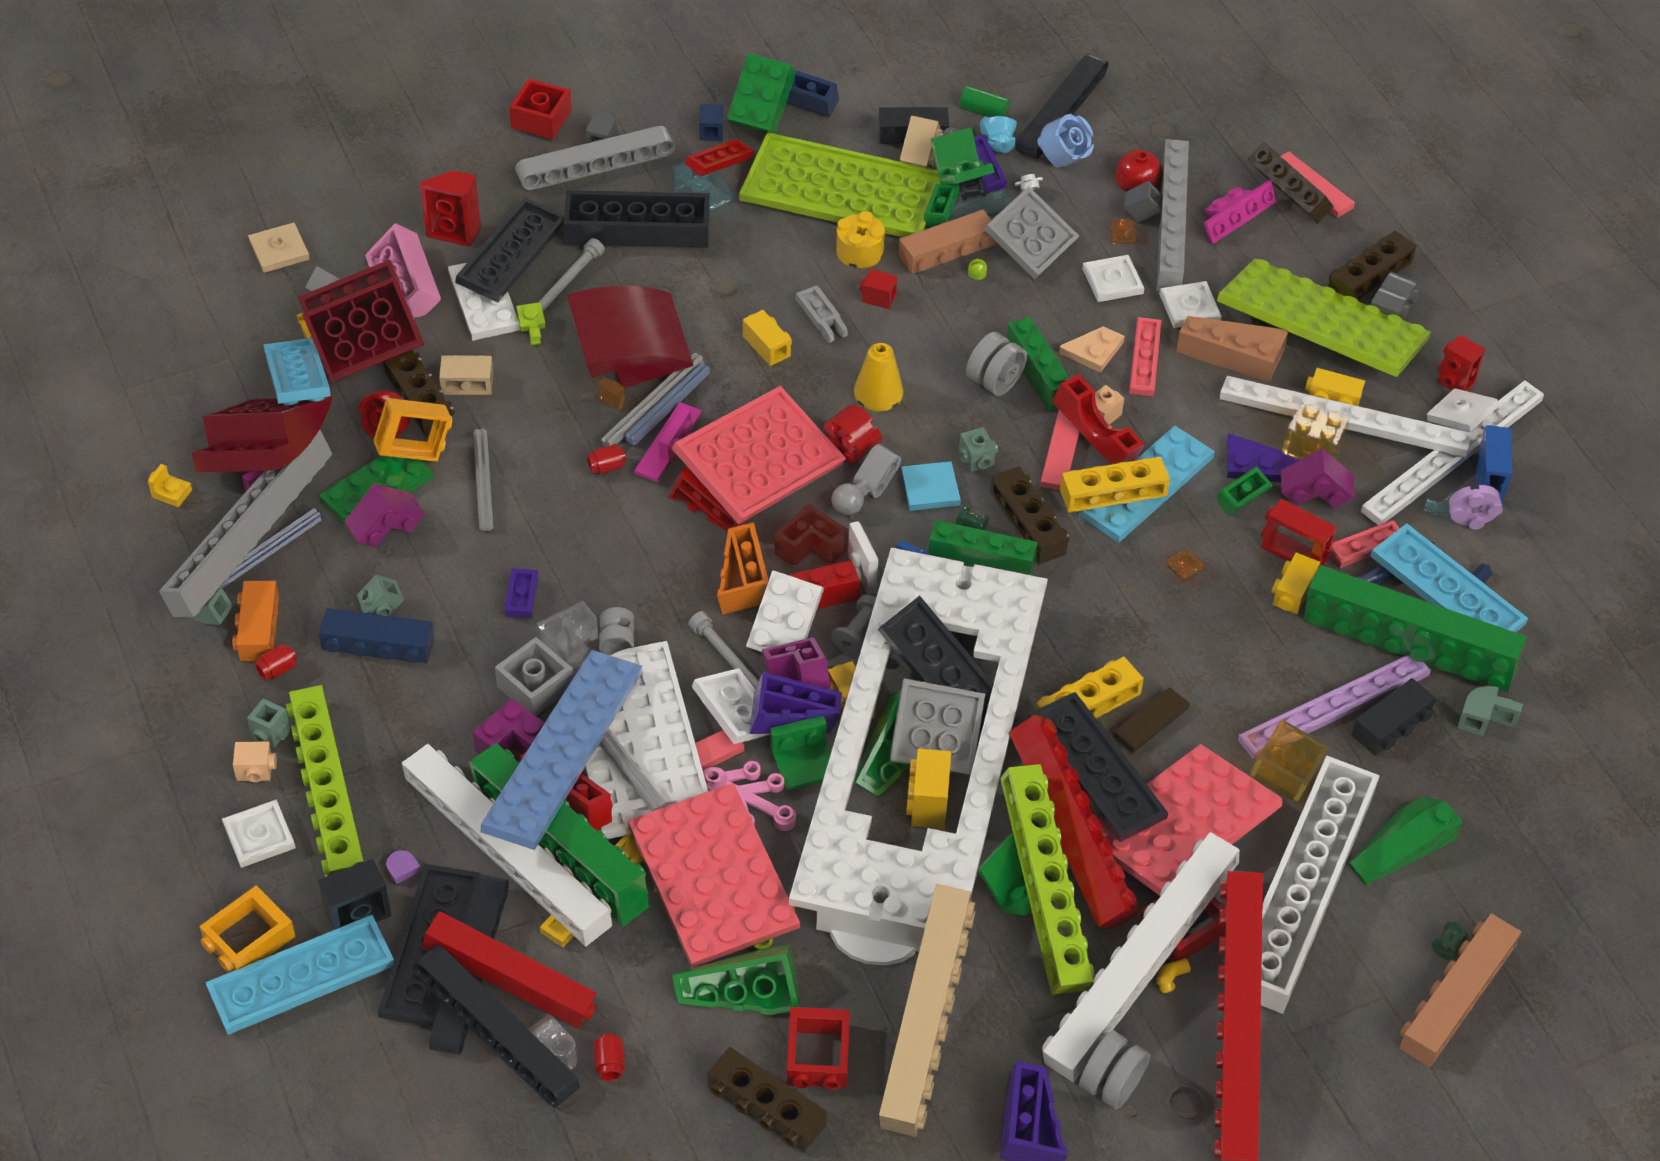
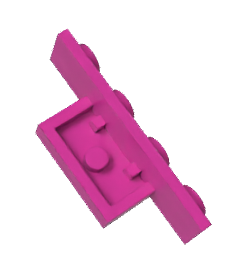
[1204,180,1277,244]
[634,402,702,482]

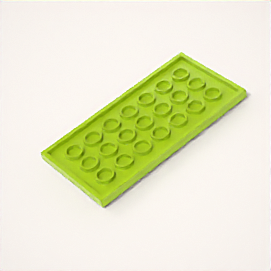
[739,132,940,237]
[1217,259,1431,377]

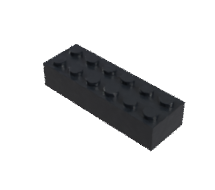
[563,190,710,248]

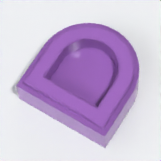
[386,850,421,884]

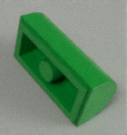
[960,86,1011,117]
[924,184,960,228]
[1217,466,1273,514]

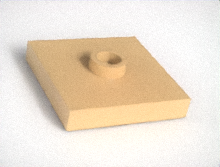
[248,223,310,273]

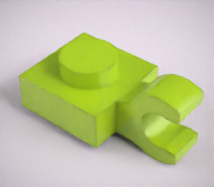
[517,302,545,346]

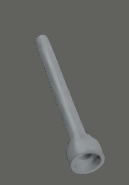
[538,238,605,311]
[688,611,759,689]

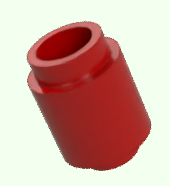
[587,444,626,475]
[254,644,297,681]
[593,1033,625,1081]

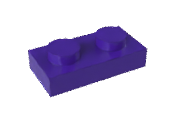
[505,568,539,618]

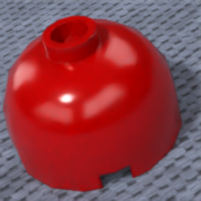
[1115,150,1162,192]
[359,390,410,439]

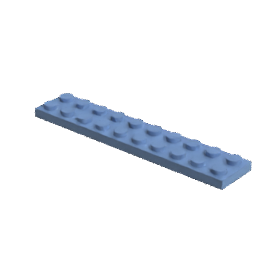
[480,650,642,850]

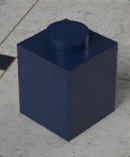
[699,104,723,141]

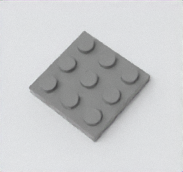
[984,186,1079,280]
[889,678,985,776]

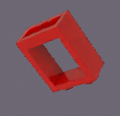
[1261,499,1337,566]
[1139,896,1225,962]
[786,1007,850,1090]

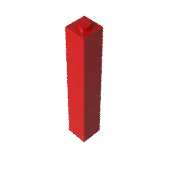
[421,911,597,1029]

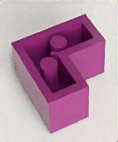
[1281,449,1355,508]
[344,483,425,547]
[762,637,831,688]
[473,699,545,755]

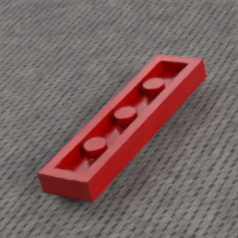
[684,139,755,176]

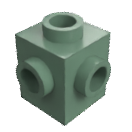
[959,427,998,472]
[357,574,404,616]
[247,699,290,748]

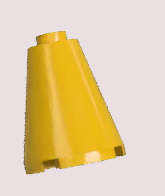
[854,343,904,412]

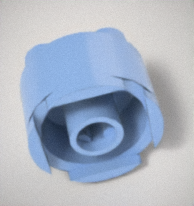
[1038,114,1094,168]

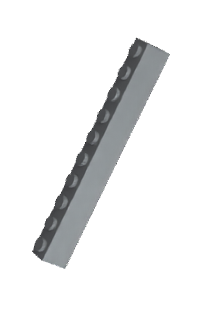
[159,429,332,618]

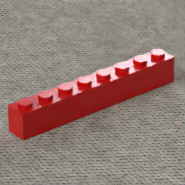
[1009,715,1139,930]

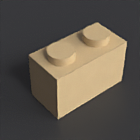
[900,116,943,168]
[439,355,493,395]

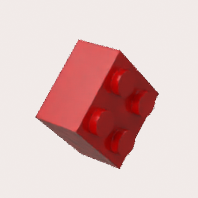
[509,78,572,140]

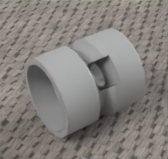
[599,607,634,655]

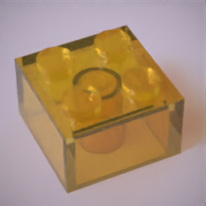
[1281,403,1350,459]
[1249,719,1330,803]

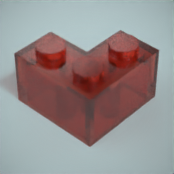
[774,503,849,567]

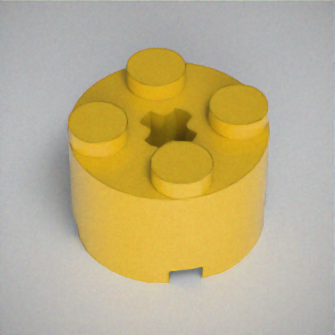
[836,211,885,268]

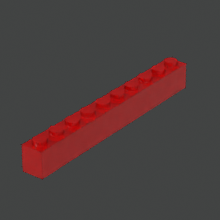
[1214,871,1263,1161]

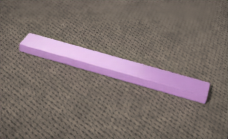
[1238,655,1431,760]

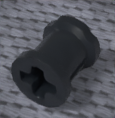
[959,176,987,201]

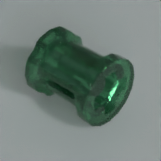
[955,506,989,531]
[1431,922,1469,960]

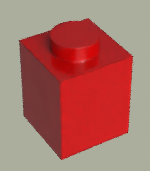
[859,269,898,309]

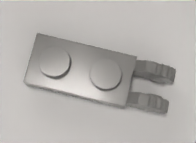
[795,285,848,343]

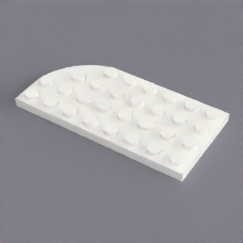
[585,641,708,839]

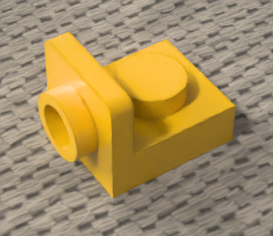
[148,464,192,508]

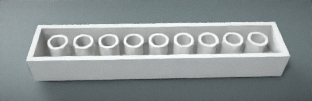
[1261,755,1380,1014]

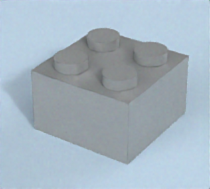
[495,637,573,716]

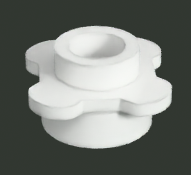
[1015,174,1043,192]

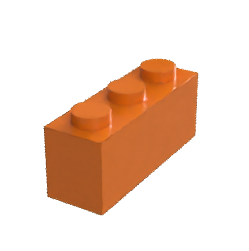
[233,581,279,661]

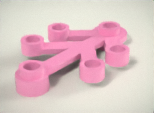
[703,761,796,831]

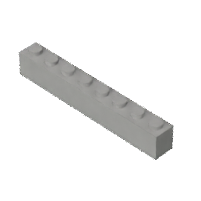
[1156,139,1189,291]

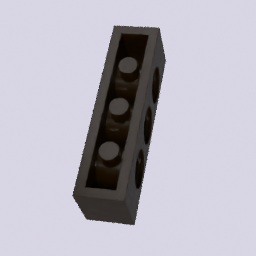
[1248,142,1334,224]
[1328,230,1417,300]
[382,350,455,437]
[990,466,1070,565]
[708,1047,827,1152]

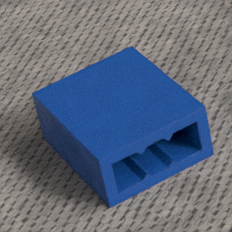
[1476,425,1512,504]

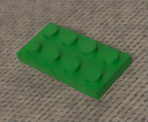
[319,456,434,526]

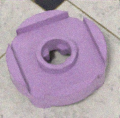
[1449,485,1503,530]

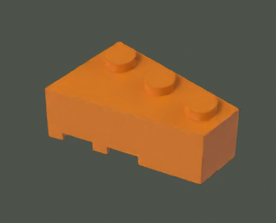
[717,522,769,615]

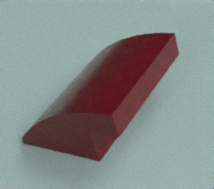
[298,259,424,383]
[567,286,694,389]
[192,395,332,473]

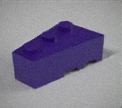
[749,672,842,734]
[1000,1061,1068,1161]

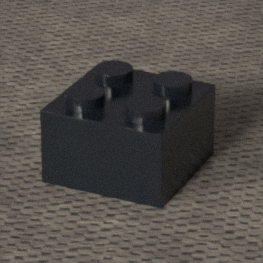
[318,858,391,930]

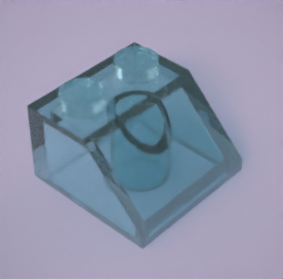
[671,162,736,210]

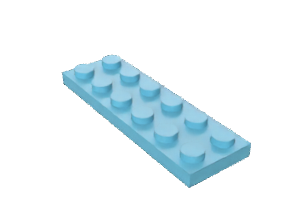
[263,338,330,405]
[1079,426,1215,543]
[1371,523,1528,632]
[205,915,394,1035]

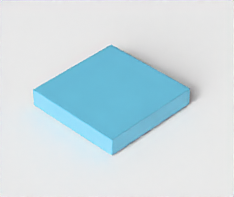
[901,461,961,511]

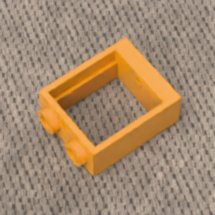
[373,398,452,462]
[199,885,296,972]

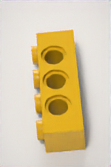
[1060,457,1170,513]
[1035,657,1144,718]

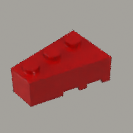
[668,467,748,532]

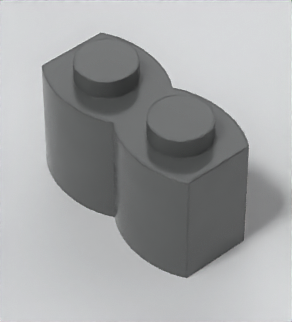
[1371,271,1419,320]

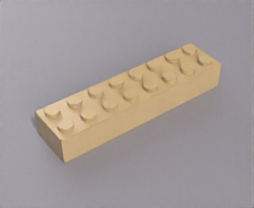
[879,884,975,1137]

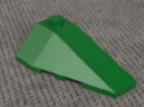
[854,689,909,797]
[1349,796,1462,886]
[672,944,800,1015]

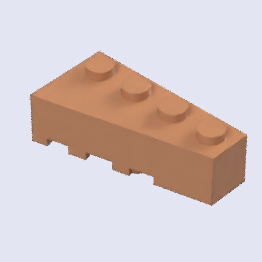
[1176,316,1288,383]

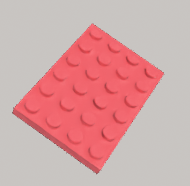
[672,386,846,524]
[1099,744,1282,895]
[628,783,800,968]

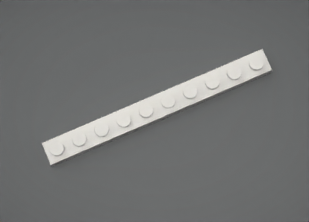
[1220,376,1473,457]
[1361,381,1544,525]

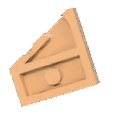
[1059,326,1125,373]

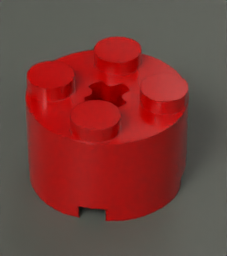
[824,404,882,465]

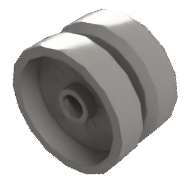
[966,332,1027,396]
[1079,1030,1151,1110]

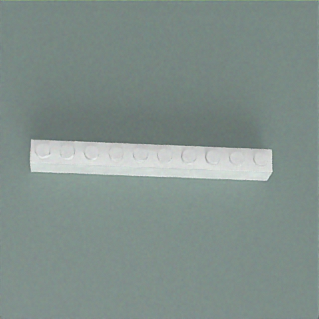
[402,744,612,947]
[1042,832,1239,1083]

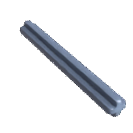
[625,363,710,446]

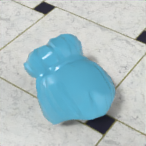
[980,116,1017,154]

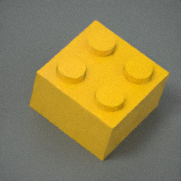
[906,748,951,829]

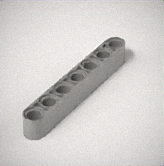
[515,126,675,190]

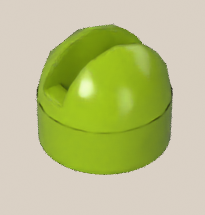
[968,258,987,280]

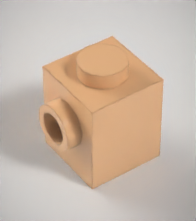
[1095,385,1124,425]
[233,742,277,782]

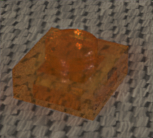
[1111,220,1137,244]
[598,377,625,410]
[1167,548,1205,583]

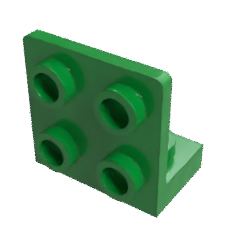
[931,127,994,184]
[770,715,831,791]
[977,834,1053,916]

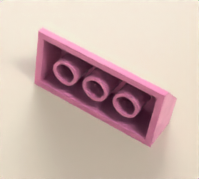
[365,223,441,318]

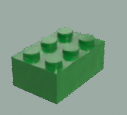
[727,53,796,134]

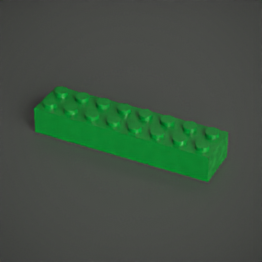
[1304,565,1527,692]
[470,743,649,927]

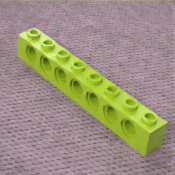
[286,685,363,877]
[1000,764,1094,995]

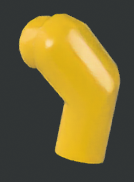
[1156,958,1190,993]

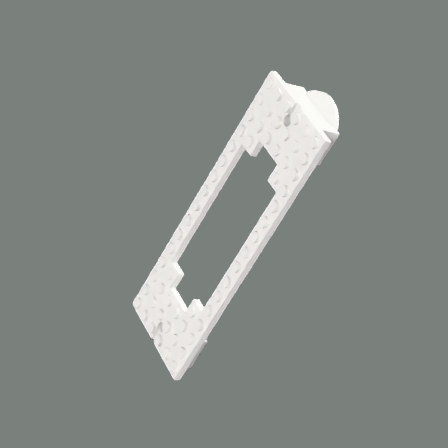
[789,548,1048,966]

